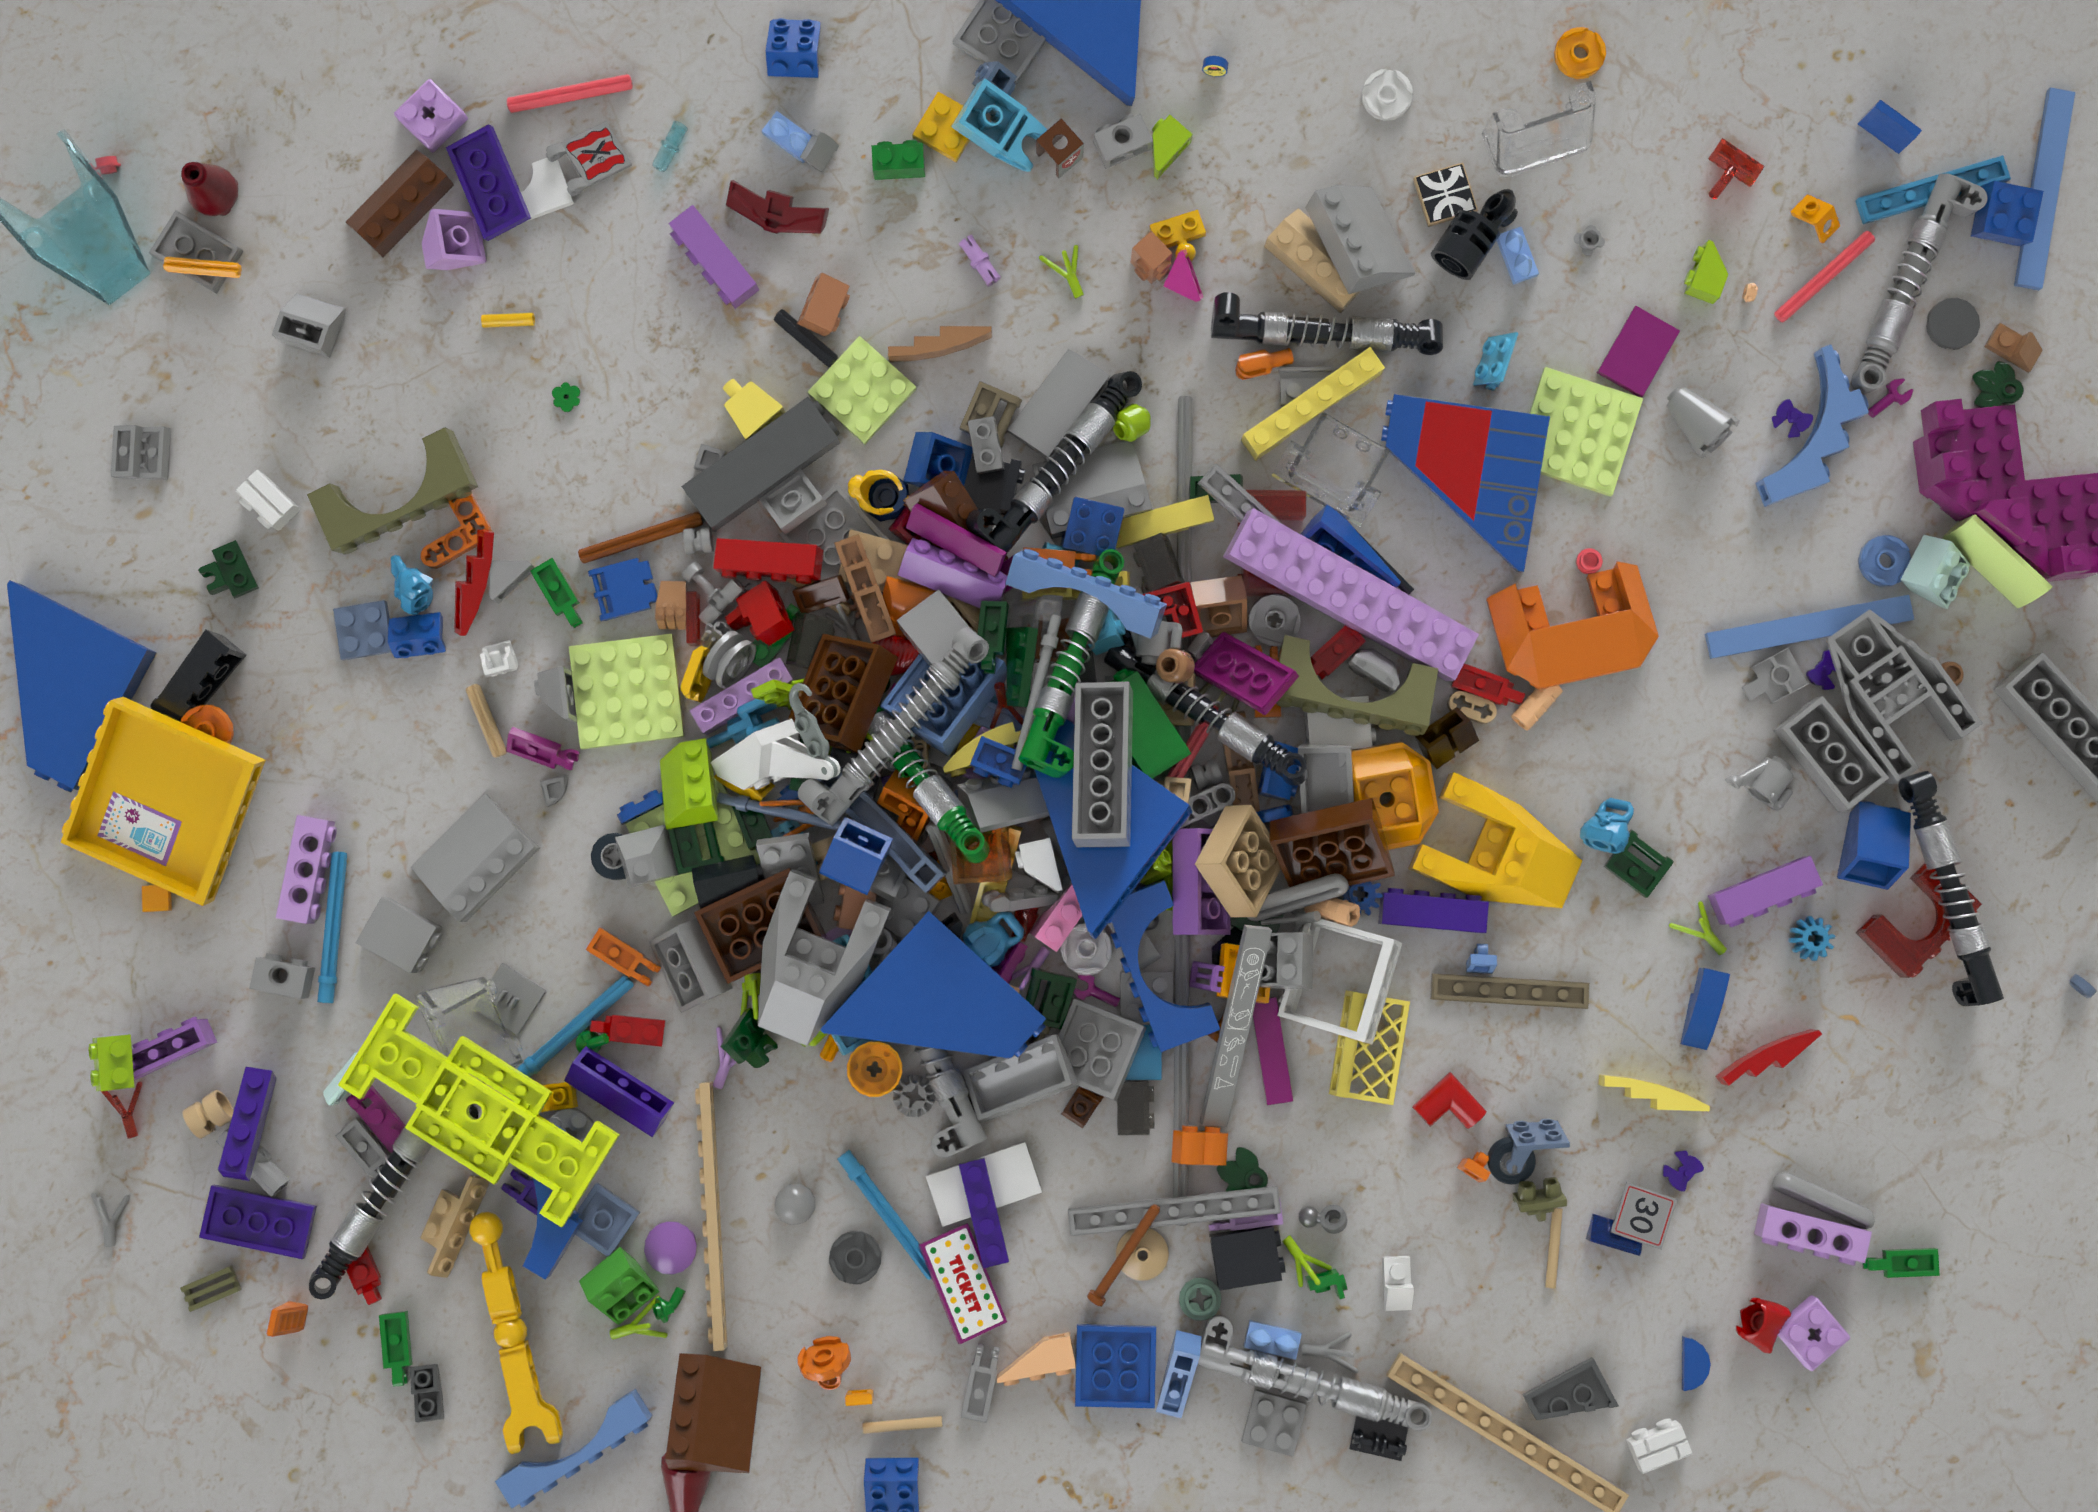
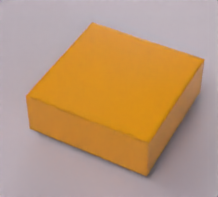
[142,885,172,912]
[845,1389,874,1406]

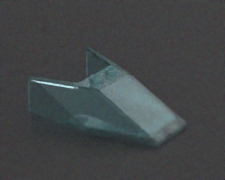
[0,129,151,305]

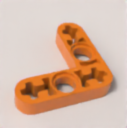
[420,494,492,569]

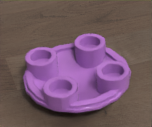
[644,1221,697,1275]

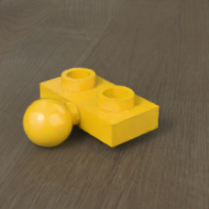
[1149,210,1206,262]

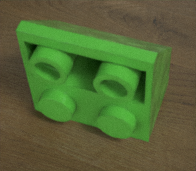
[579,1247,660,1325]

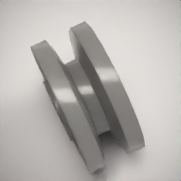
[702,631,757,689]

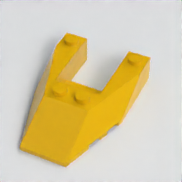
[1408,772,1582,908]

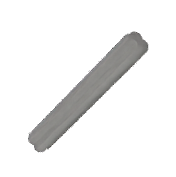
[926,821,974,914]

